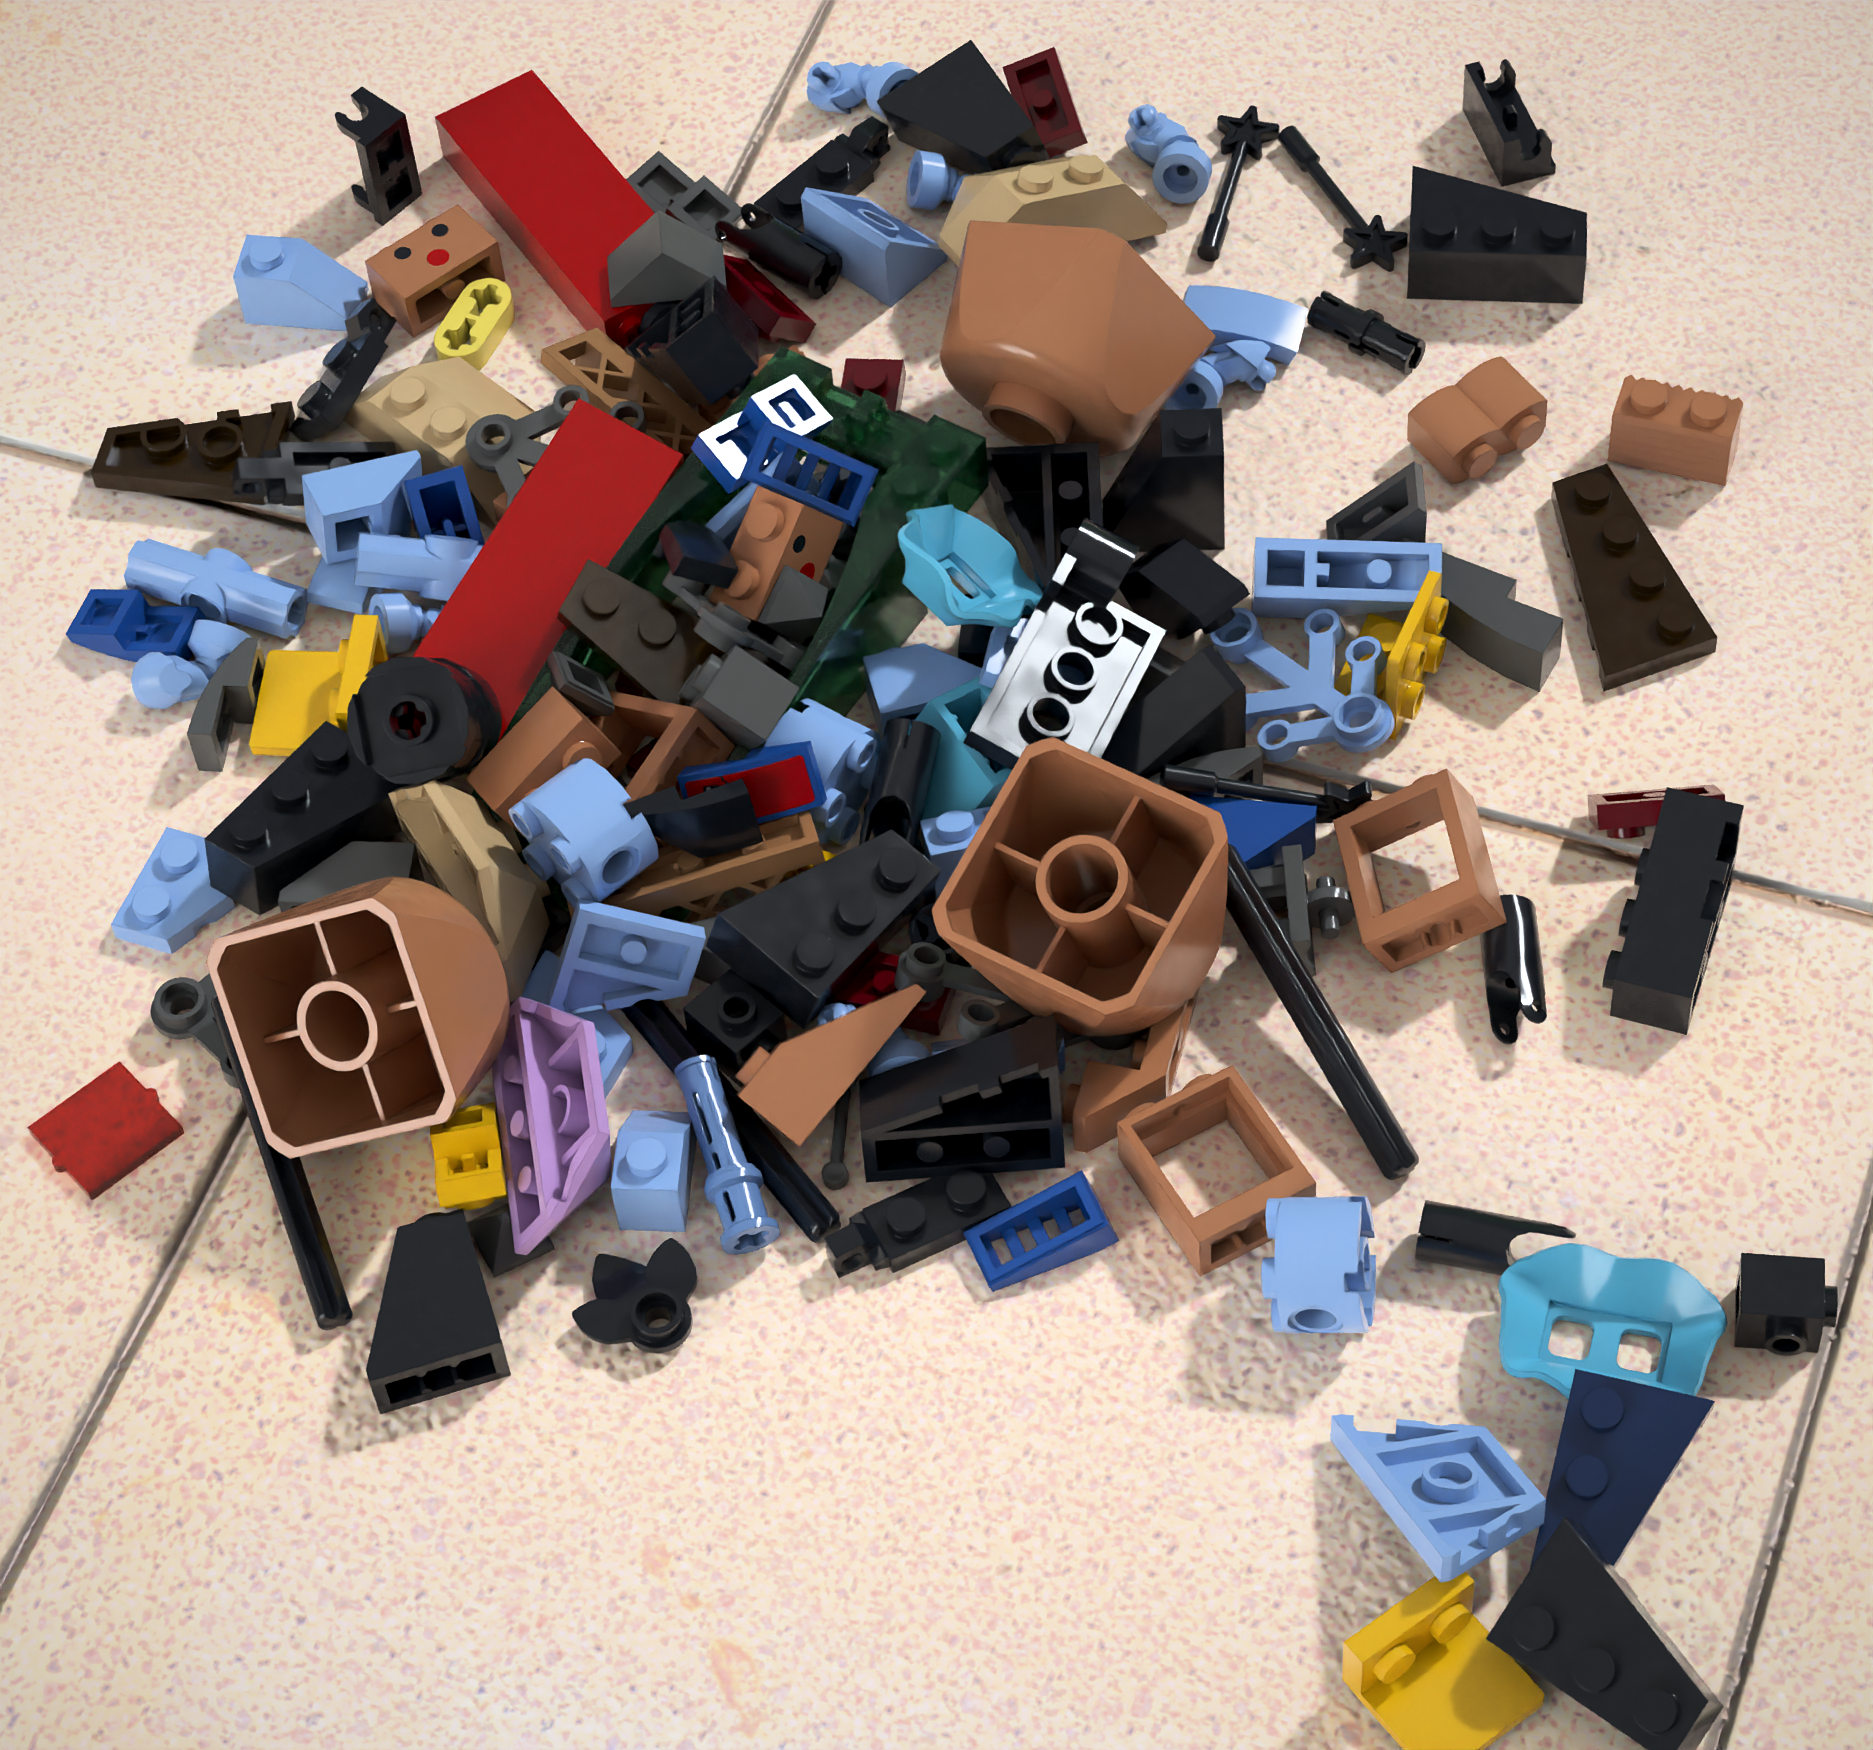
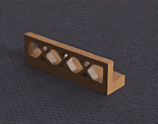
[540,328,742,509]
[566,810,825,923]

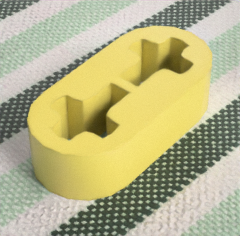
[434,278,515,370]

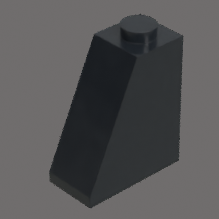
[876,40,1050,175]
[1102,408,1225,553]
[1101,644,1246,779]
[366,1208,511,1415]

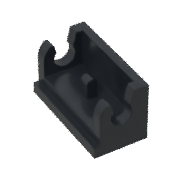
[1462,59,1556,187]
[335,86,423,226]

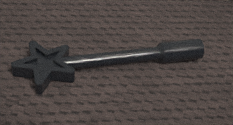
[1197,105,1280,262]
[1278,125,1408,272]
[1159,764,1373,823]

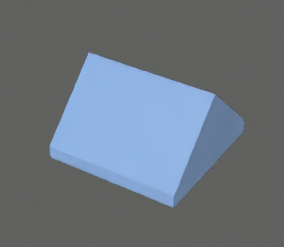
[801,187,948,308]

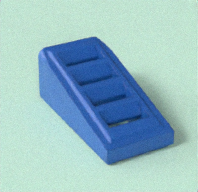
[740,419,879,527]
[963,1170,1119,1292]

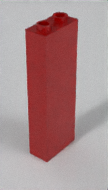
[435,70,684,351]
[412,398,688,774]

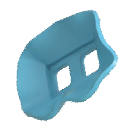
[897,504,1043,628]
[1498,1243,1728,1399]

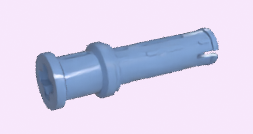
[674,1055,780,1255]

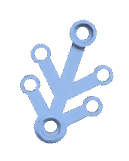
[1209,608,1395,763]

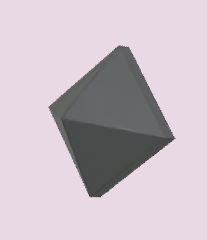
[758,565,828,645]
[547,651,615,716]
[467,1203,554,1278]

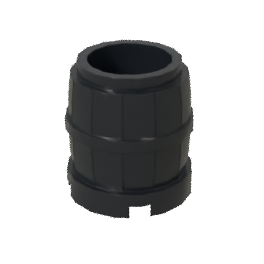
[347,657,502,784]

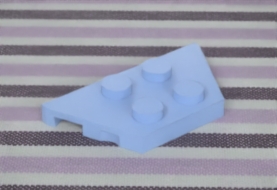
[1330,1414,1546,1583]

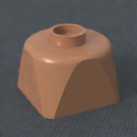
[939,220,1216,456]
[932,737,1228,1037]
[206,876,510,1159]

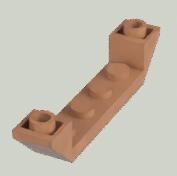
[1063,985,1201,1153]

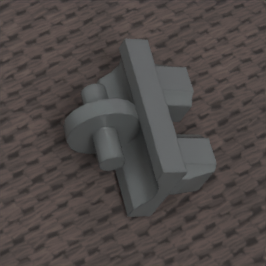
[1249,844,1356,976]

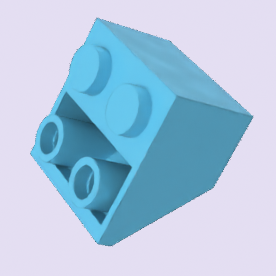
[908,676,1012,820]

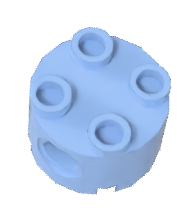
[764,698,881,846]
[508,758,659,909]
[1261,1196,1376,1333]

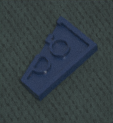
[1529,1369,1715,1571]

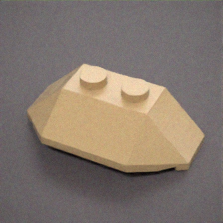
[938,155,1167,267]
[343,357,541,531]
[388,779,551,1002]

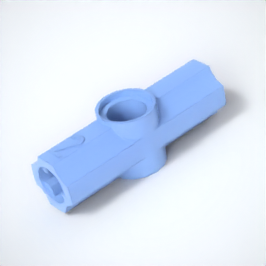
[354,532,484,601]
[123,538,309,639]

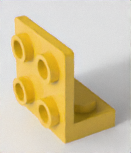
[1325,570,1449,741]
[249,615,389,756]
[1342,1571,1545,1750]

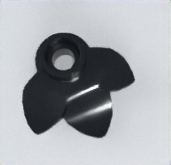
[572,1238,698,1353]

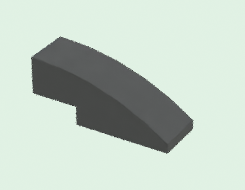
[1402,538,1564,692]

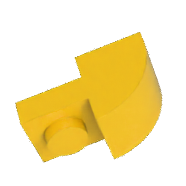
[430,1102,508,1210]

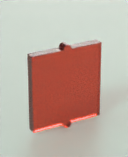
[27,1061,184,1200]

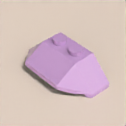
[491,996,611,1255]

